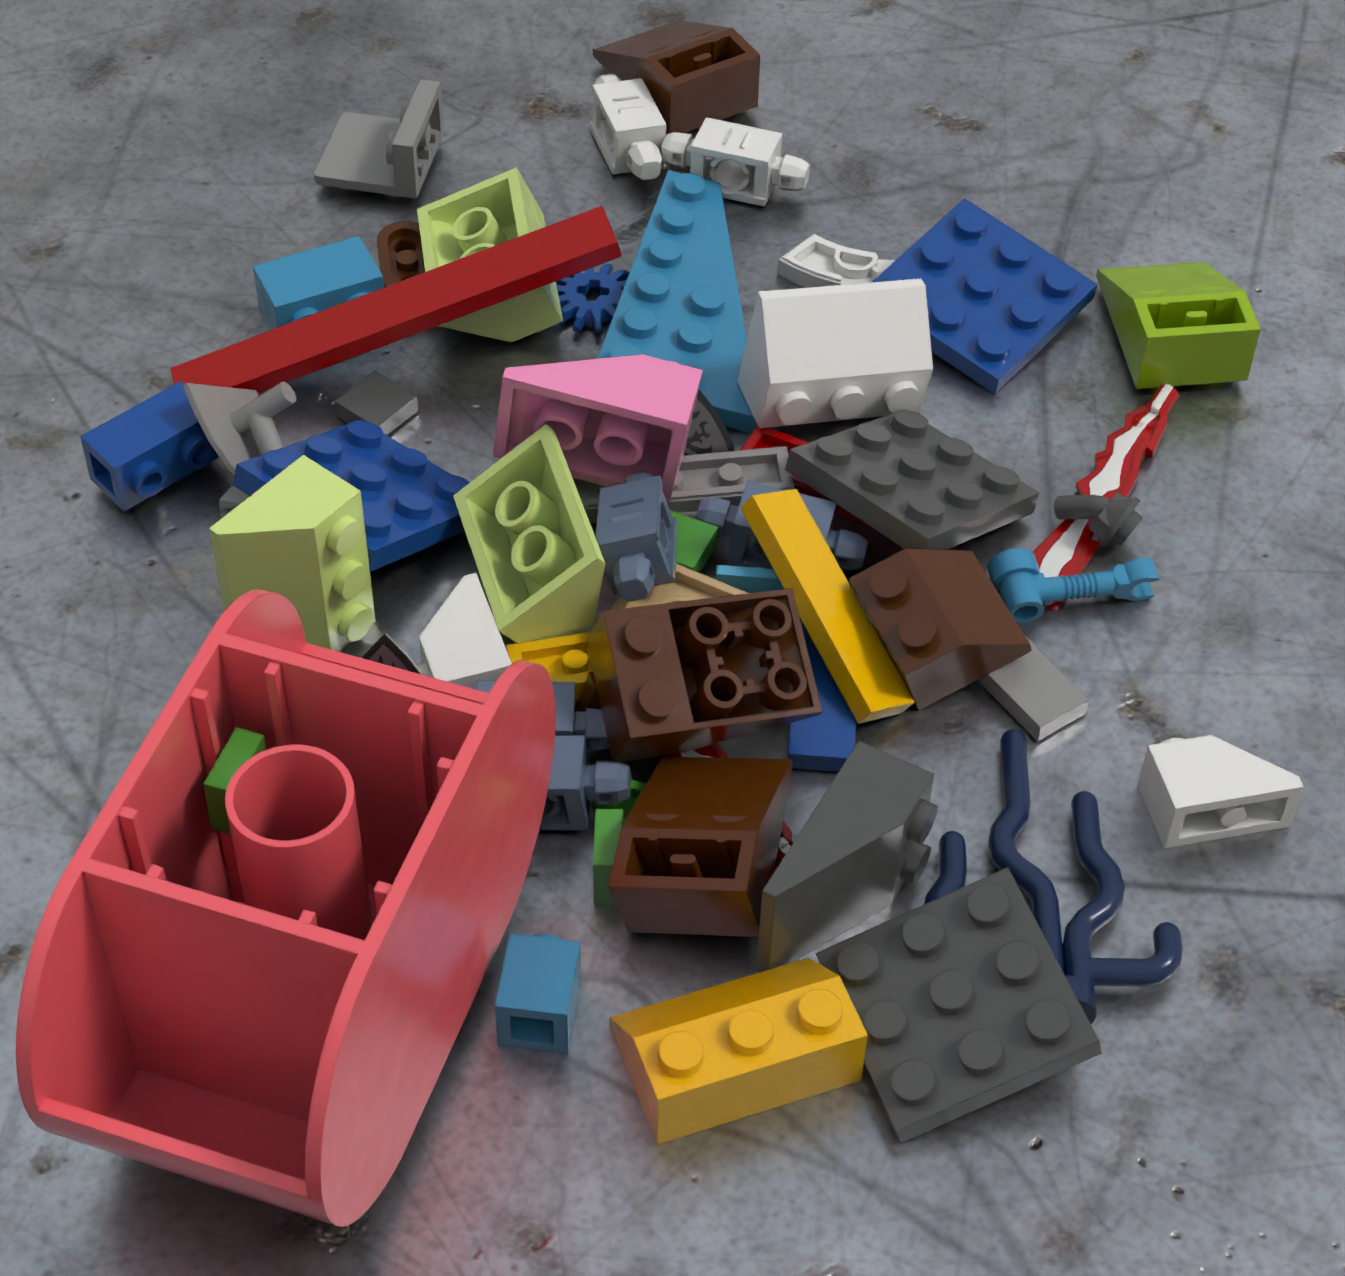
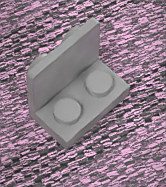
[314,79,444,199]

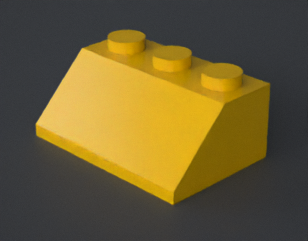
[609,958,868,1145]

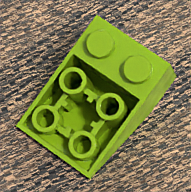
[1096,262,1261,389]

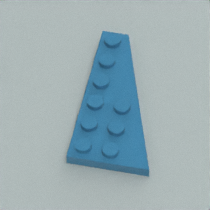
[597,170,757,433]

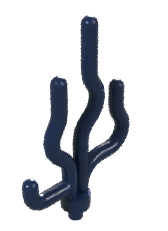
[924,729,1183,1024]

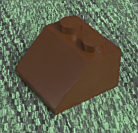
[849,549,1032,710]

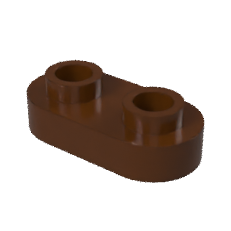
[377,221,425,287]

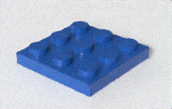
[872,198,1098,394]
[233,420,470,572]

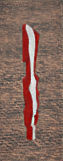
[1033,384,1179,611]

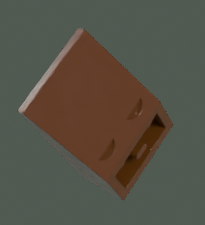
[593,20,761,135]
[586,588,822,762]
[608,757,793,937]

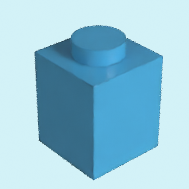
[495,933,581,1053]

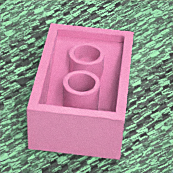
[493,354,703,503]

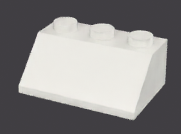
[737,279,933,428]

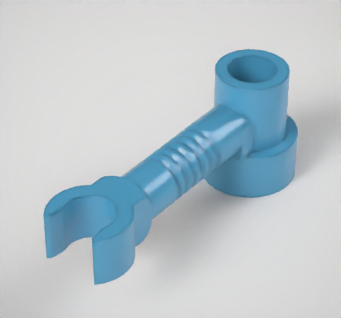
[987,548,1160,624]

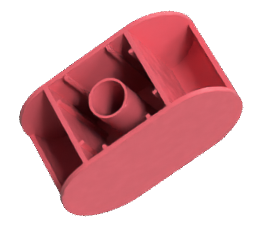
[16,589,556,1227]

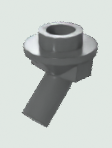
[1054,492,1143,548]

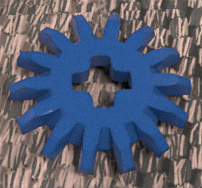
[556,263,630,333]

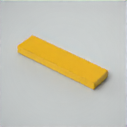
[740,489,915,724]

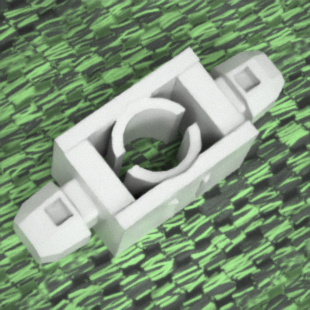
[589,74,666,180]
[661,117,810,207]

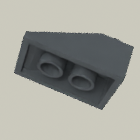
[756,741,938,972]

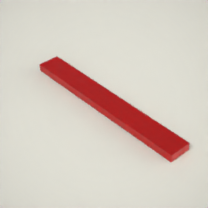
[170,205,622,393]

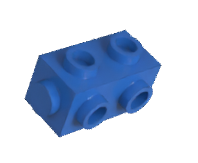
[80,381,219,511]

